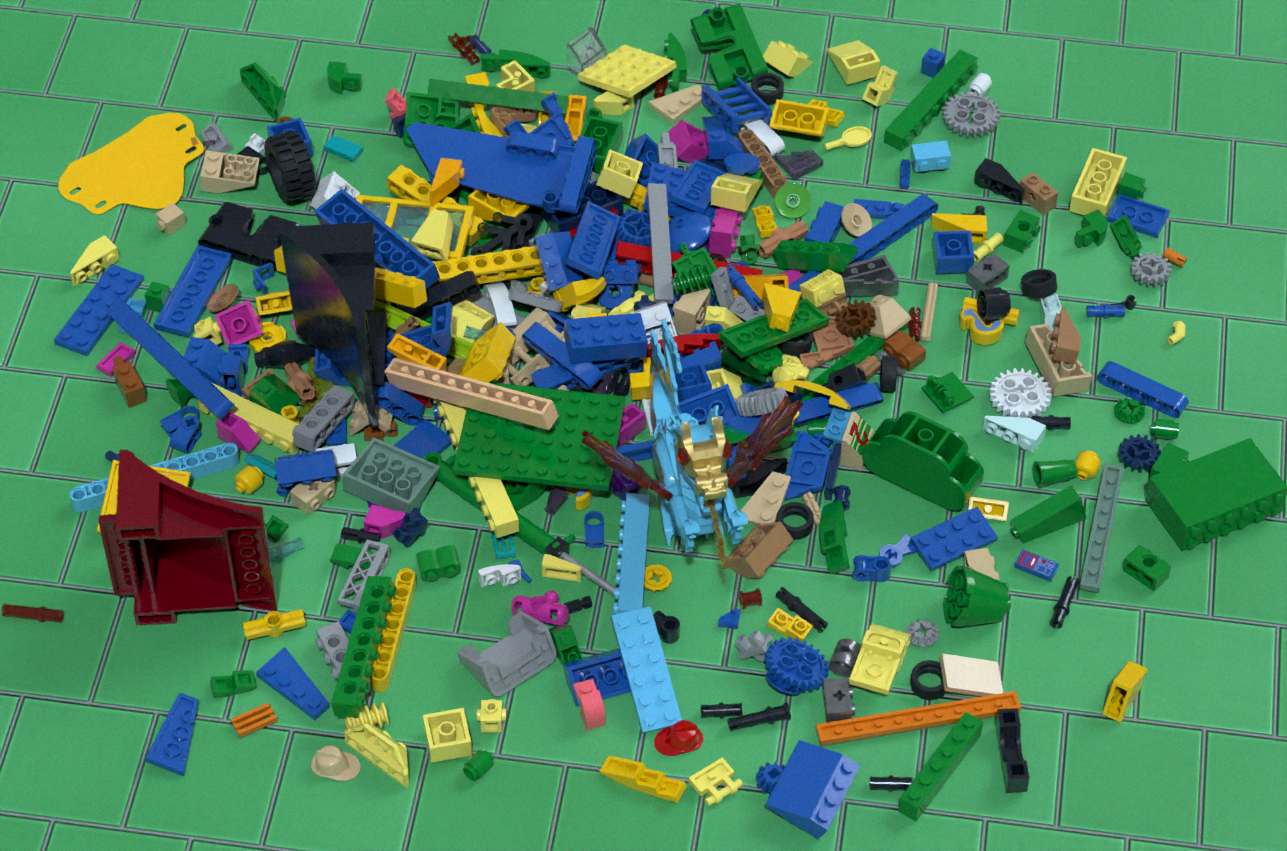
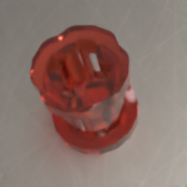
[738,588,762,609]

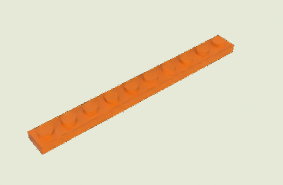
[816,691,1021,746]

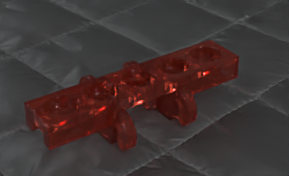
[448,33,480,66]

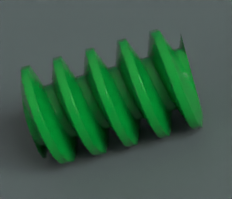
[671,265,712,297]

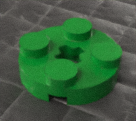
[744,345,783,375]

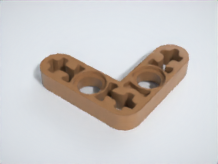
[490,106,539,138]

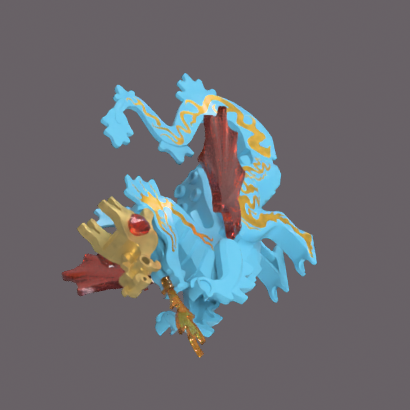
[581,319,803,569]

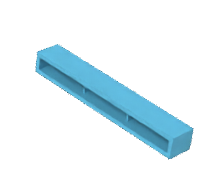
[613,493,650,614]

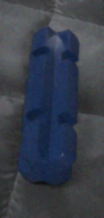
[469,34,495,54]

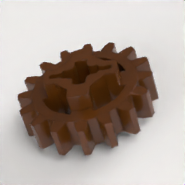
[835,300,877,337]

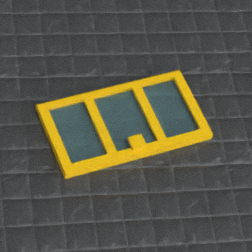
[356,195,475,260]

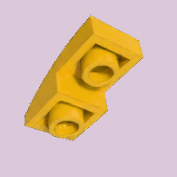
[808,99,845,127]
[752,205,777,238]
[766,608,813,642]

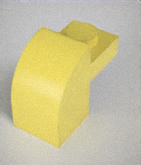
[862,66,899,106]

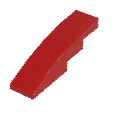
[646,333,722,358]

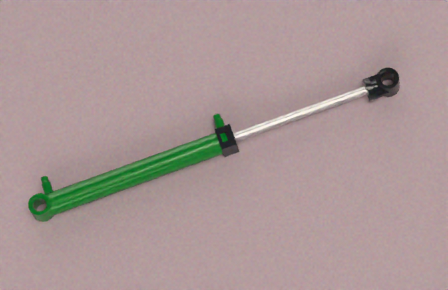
[423,452,680,644]

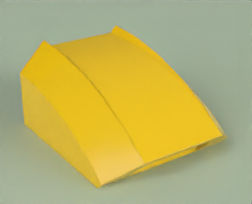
[553,277,606,311]

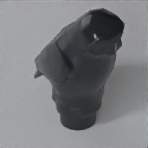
[254,340,316,368]

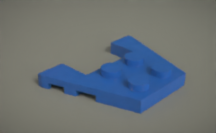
[503,92,574,146]

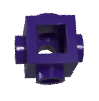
[610,467,643,501]

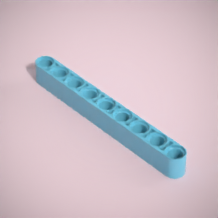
[69,443,240,513]

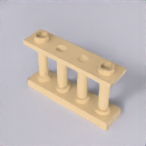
[507,311,565,386]

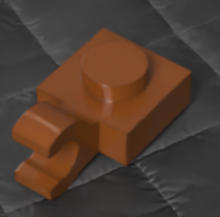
[364,422,398,441]

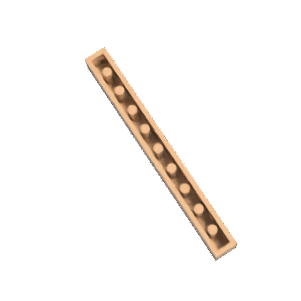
[384,358,559,430]

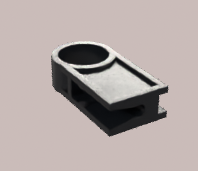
[236,146,269,175]

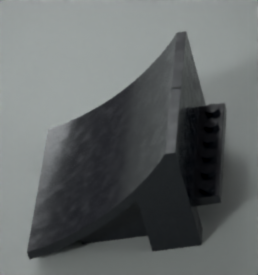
[279,222,387,428]

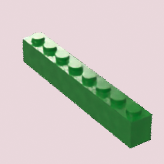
[884,49,978,151]

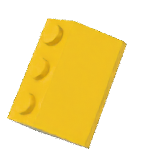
[769,99,829,137]

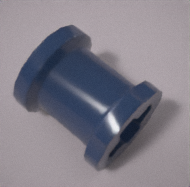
[833,485,851,511]

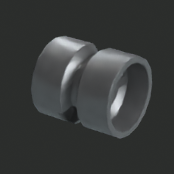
[829,638,861,677]

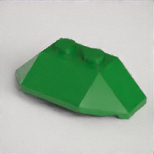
[240,62,286,123]

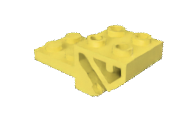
[849,623,911,695]

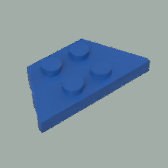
[784,431,832,501]

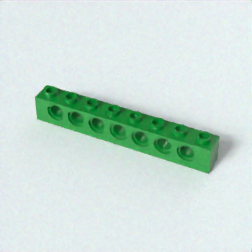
[331,576,396,718]

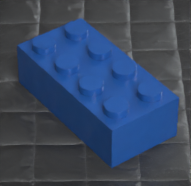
[564,313,648,363]

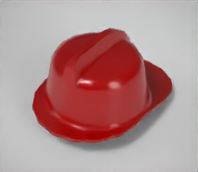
[654,720,703,756]

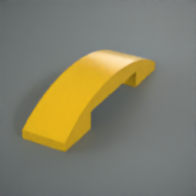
[774,380,851,410]

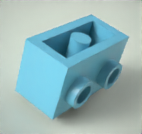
[910,141,951,172]

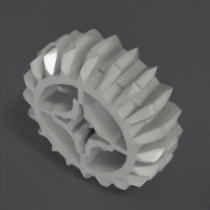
[736,387,788,417]

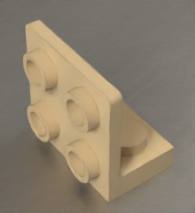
[349,401,393,435]

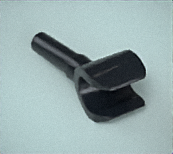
[1109,295,1137,310]

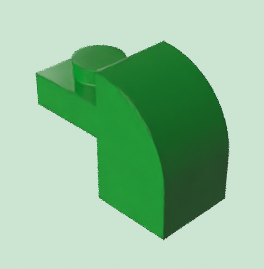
[327,61,362,95]
[1074,209,1108,249]

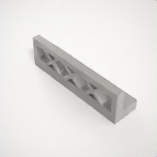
[337,540,391,614]

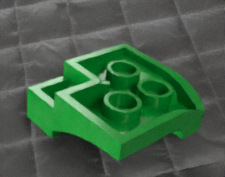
[403,92,459,148]

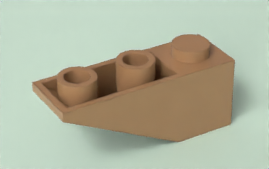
[1051,307,1081,364]

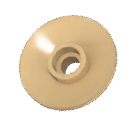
[841,203,872,237]

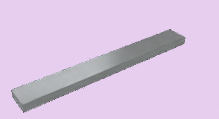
[647,183,674,304]

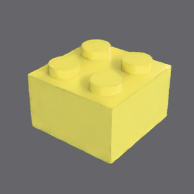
[596,149,643,198]
[423,708,472,763]

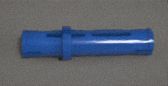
[725,264,764,311]

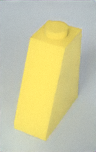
[411,209,454,261]

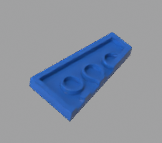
[256,647,329,720]
[145,692,198,776]

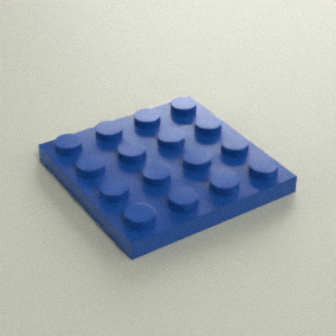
[643,162,718,225]

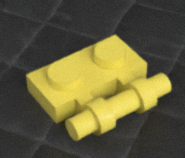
[689,757,743,806]

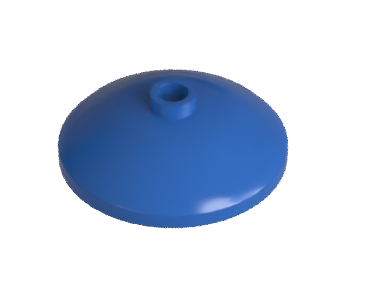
[669,212,712,254]

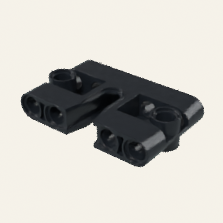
[198,202,300,271]

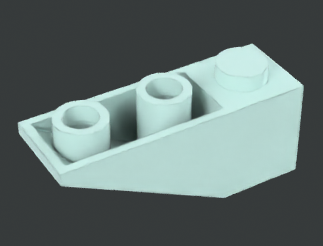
[1039,293,1062,330]
[983,416,1046,453]

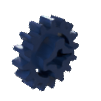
[1118,434,1161,472]

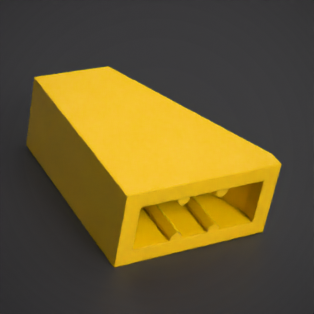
[762,283,801,332]
[1102,661,1148,723]

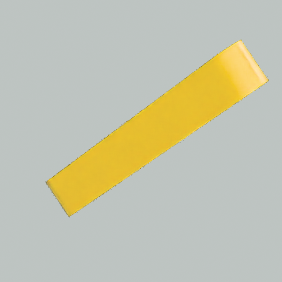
[371,568,416,692]

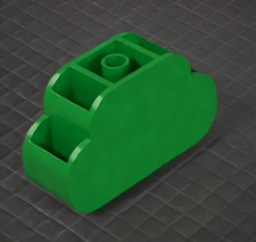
[862,411,984,511]

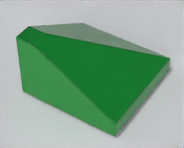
[266,515,289,541]

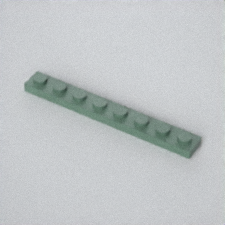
[1079,463,1124,593]

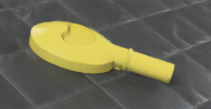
[824,126,872,150]

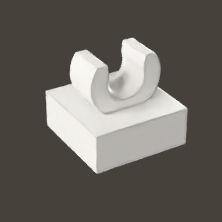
[245,134,266,155]

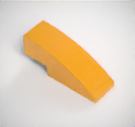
[565,95,587,142]

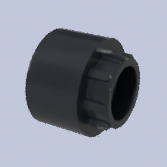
[977,287,1011,320]

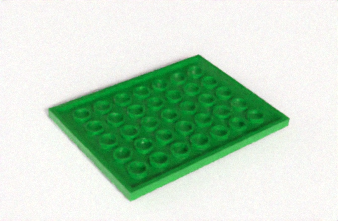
[453,382,625,491]

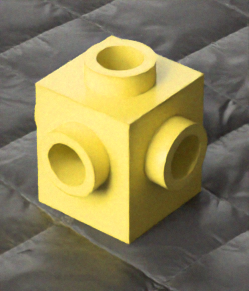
[194,317,222,345]
[477,699,506,733]

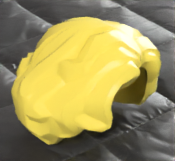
[772,361,810,388]

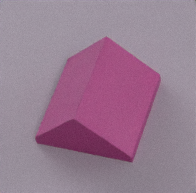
[215,300,263,346]

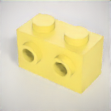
[800,269,845,307]

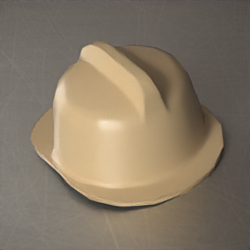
[311,745,361,781]

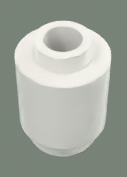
[968,73,992,95]

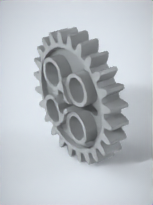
[943,91,1000,138]

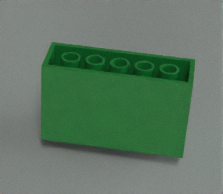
[1145,438,1287,552]

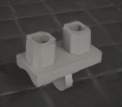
[735,630,773,662]

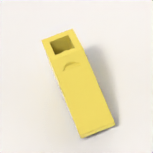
[70,235,120,286]

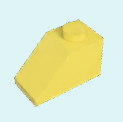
[705,306,744,330]

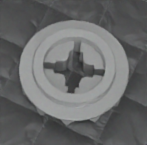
[907,618,939,647]

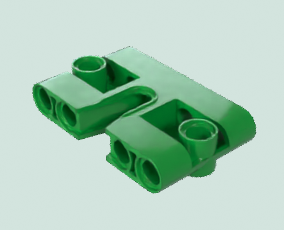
[690,3,768,90]

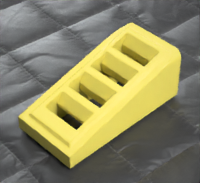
[542,554,582,582]

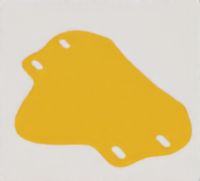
[58,113,204,214]

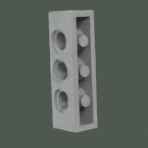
[292,385,355,452]
[315,621,372,695]

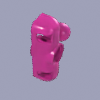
[511,590,569,625]

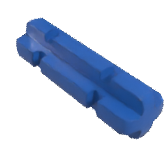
[900,159,910,189]

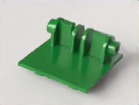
[921,372,974,413]

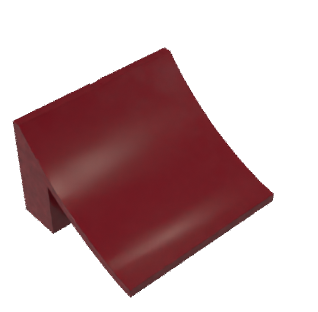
[99,450,277,626]

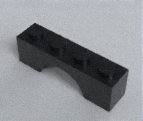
[995,708,1029,793]

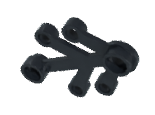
[471,212,533,256]

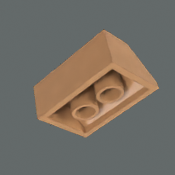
[722,521,793,579]

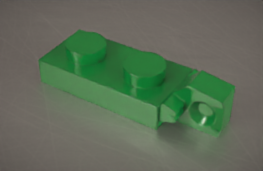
[1110,214,1142,258]

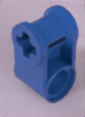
[169,416,202,453]
[852,555,891,582]

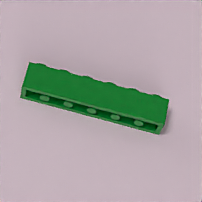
[898,712,983,822]

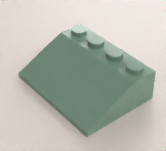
[342,437,440,513]

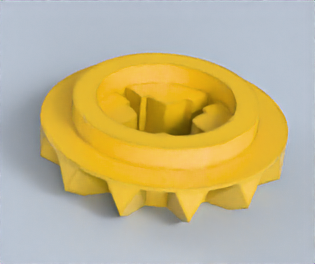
[644,564,672,592]

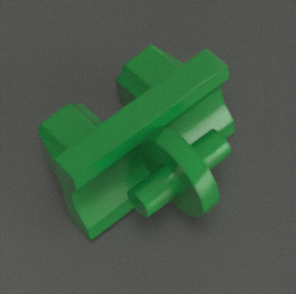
[737,234,760,264]

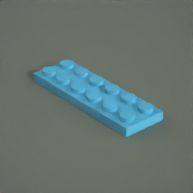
[611,606,682,734]

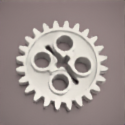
[989,368,1052,418]

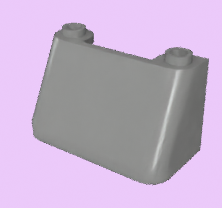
[457,611,557,697]

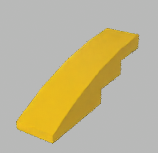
[599,755,687,803]

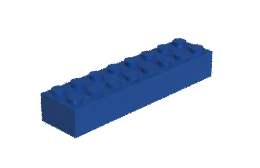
[314,188,440,289]

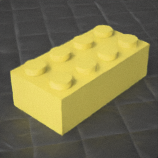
[1069,148,1127,217]

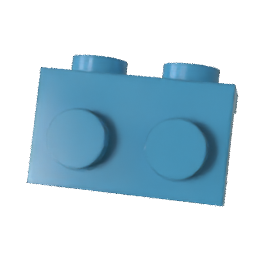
[823,407,851,453]

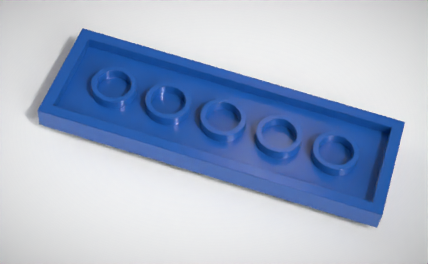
[565,201,620,280]
[154,245,233,337]
[54,264,144,356]

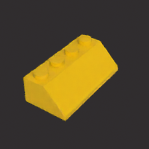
[460,322,516,383]

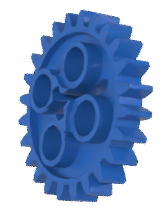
[764,637,830,692]

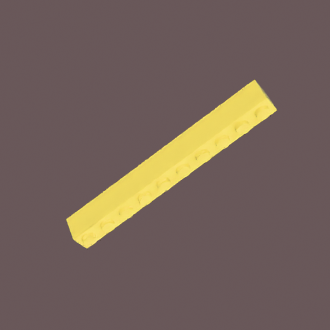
[432,398,519,538]

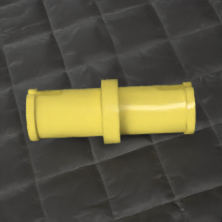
[974,232,1004,263]

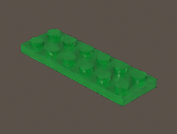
[718,299,830,358]

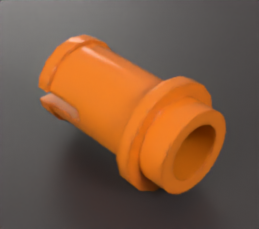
[1163,248,1188,268]

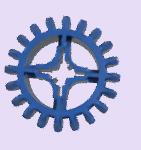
[615,210,651,247]

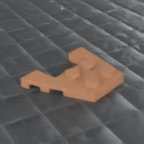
[799,316,854,370]

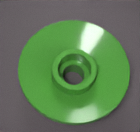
[775,183,811,219]

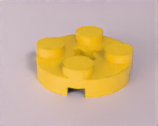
[249,322,287,353]

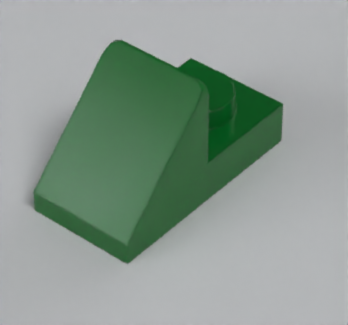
[165,379,194,408]

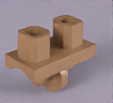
[817,292,848,317]

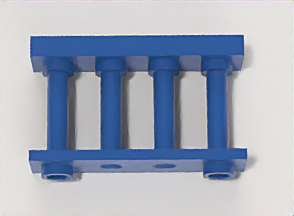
[701,78,772,133]

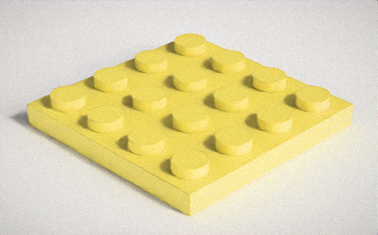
[578,45,677,98]

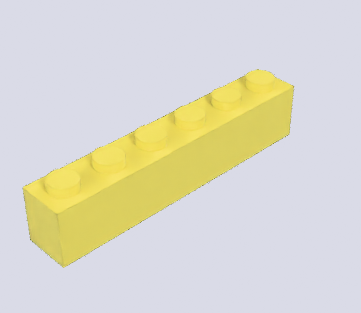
[198,382,300,455]

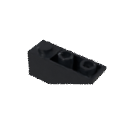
[974,158,1025,204]
[730,458,787,498]

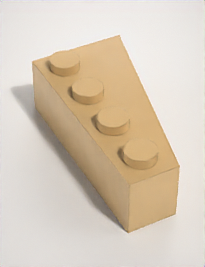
[1025,324,1093,397]

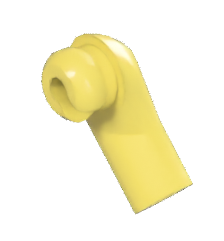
[1167,321,1186,345]

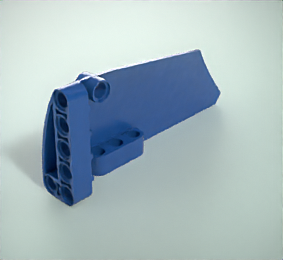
[406,122,596,214]

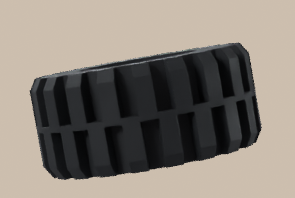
[264,130,316,203]

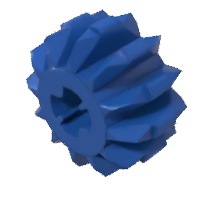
[756,761,785,795]

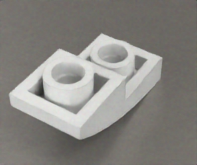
[478,564,521,587]

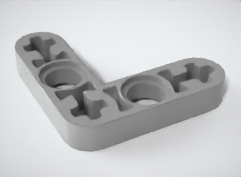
[508,280,563,312]

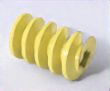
[345,702,389,729]

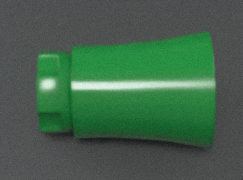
[1032,459,1077,488]

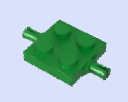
[671,242,717,299]

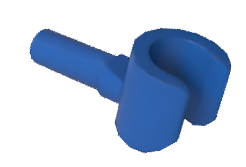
[508,560,532,583]

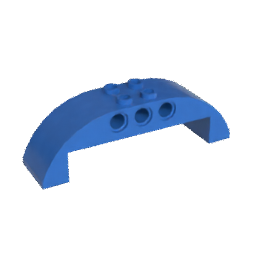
[313,302,453,387]

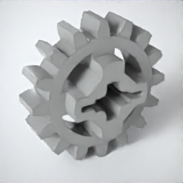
[1131,252,1172,287]

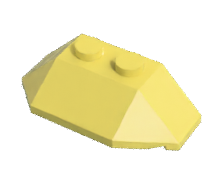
[344,723,409,788]

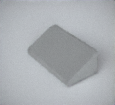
[200,122,234,153]

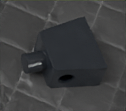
[821,363,869,392]

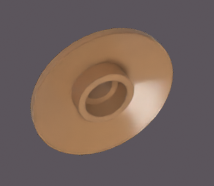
[207,284,239,312]

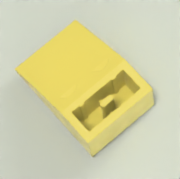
[826,40,880,85]
[711,173,762,212]

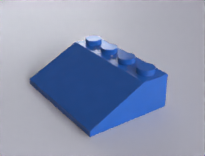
[765,740,860,839]

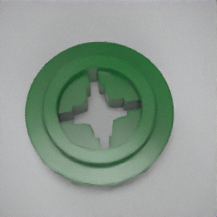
[1114,397,1145,423]

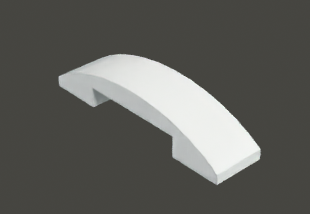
[483,282,517,326]

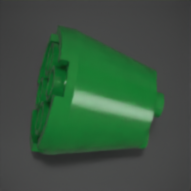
[943,566,1011,627]

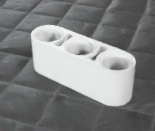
[740,118,785,157]

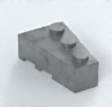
[835,255,899,297]

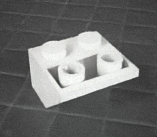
[310,171,360,209]
[628,301,677,343]

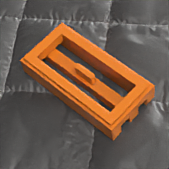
[231,703,277,738]

